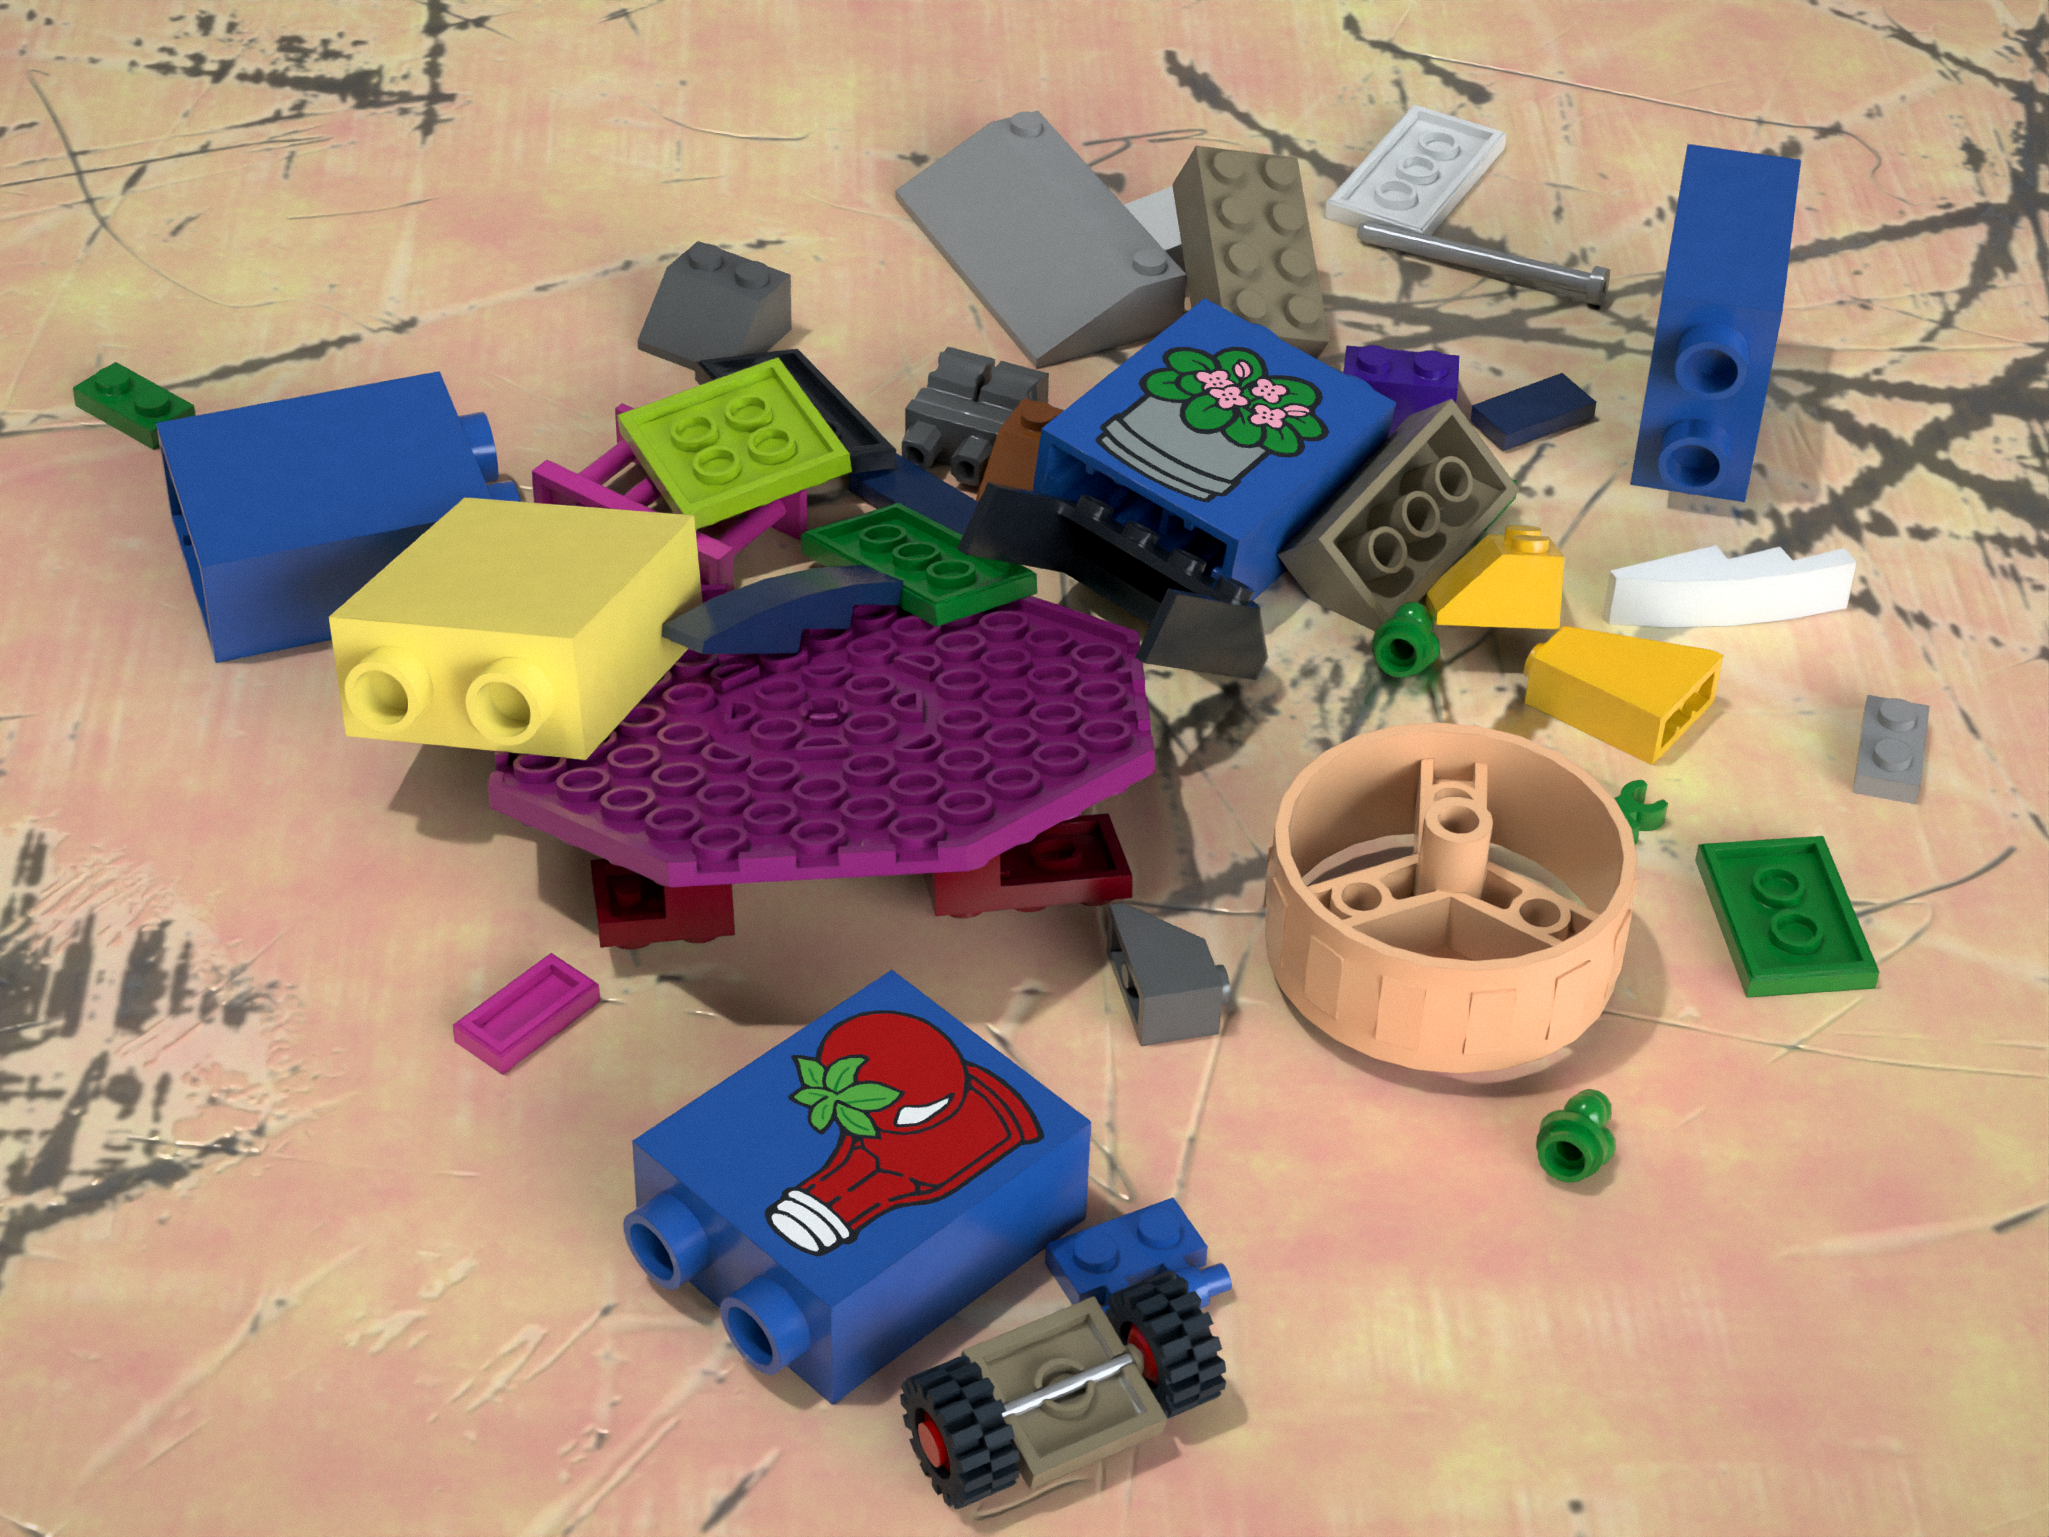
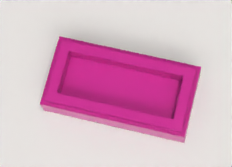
[453,953,600,1075]

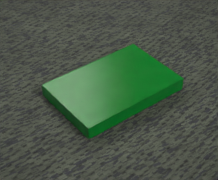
[1695,836,1879,998]

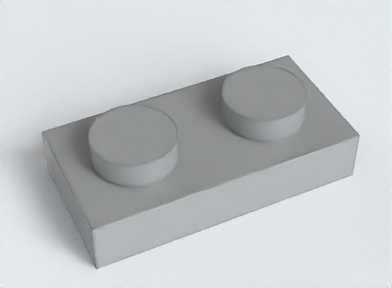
[1853,695,1930,804]

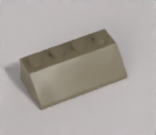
[1277,399,1520,631]

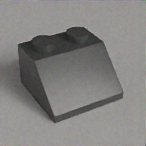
[638,241,792,371]

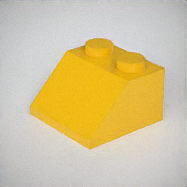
[1425,525,1564,629]

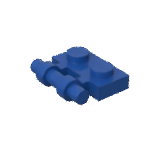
[1045,1197,1232,1315]

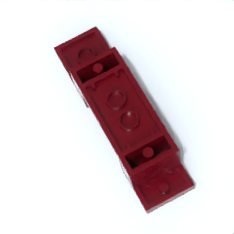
[590,813,1133,950]

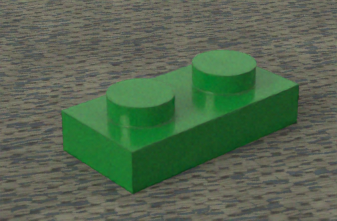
[73,362,196,450]

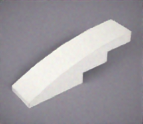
[1603,545,1857,628]

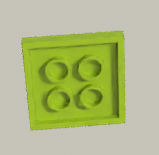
[617,357,852,530]

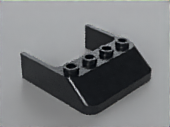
[957,482,1268,680]

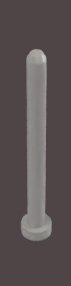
[1357,221,1610,306]

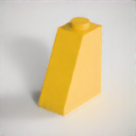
[1524,626,1724,765]

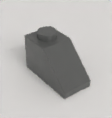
[1107,903,1231,1046]

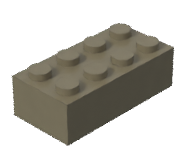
[1172,146,1330,359]

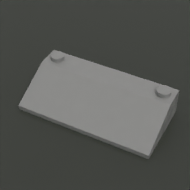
[895,111,1186,369]

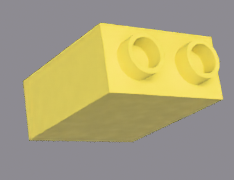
[329,497,703,760]

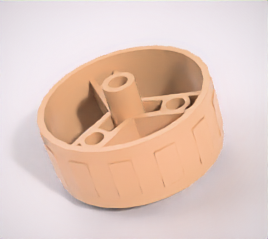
[1263,722,1638,1074]

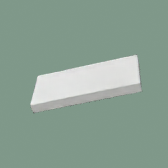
[1325,105,1507,236]

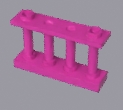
[532,403,807,593]

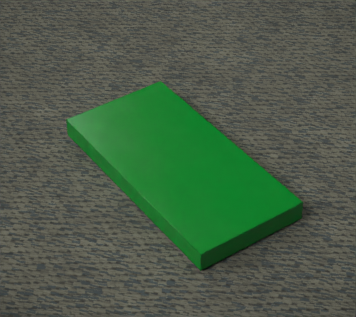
[801,503,1038,627]

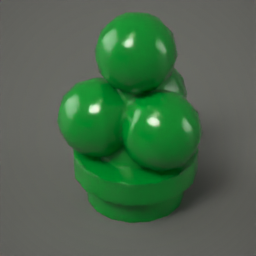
[1372,602,1440,678]
[1536,1089,1616,1183]

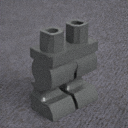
[902,347,1049,486]

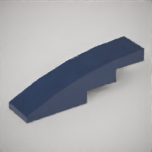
[662,565,903,654]

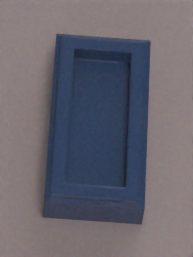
[1470,373,1596,451]

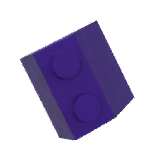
[1343,345,1460,436]

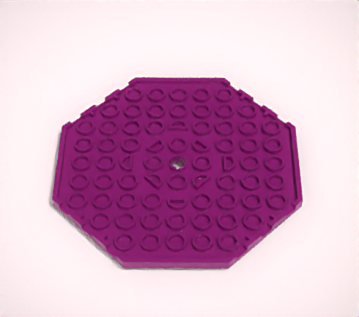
[488,584,1155,887]

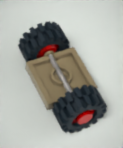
[900,1270,1226,1509]

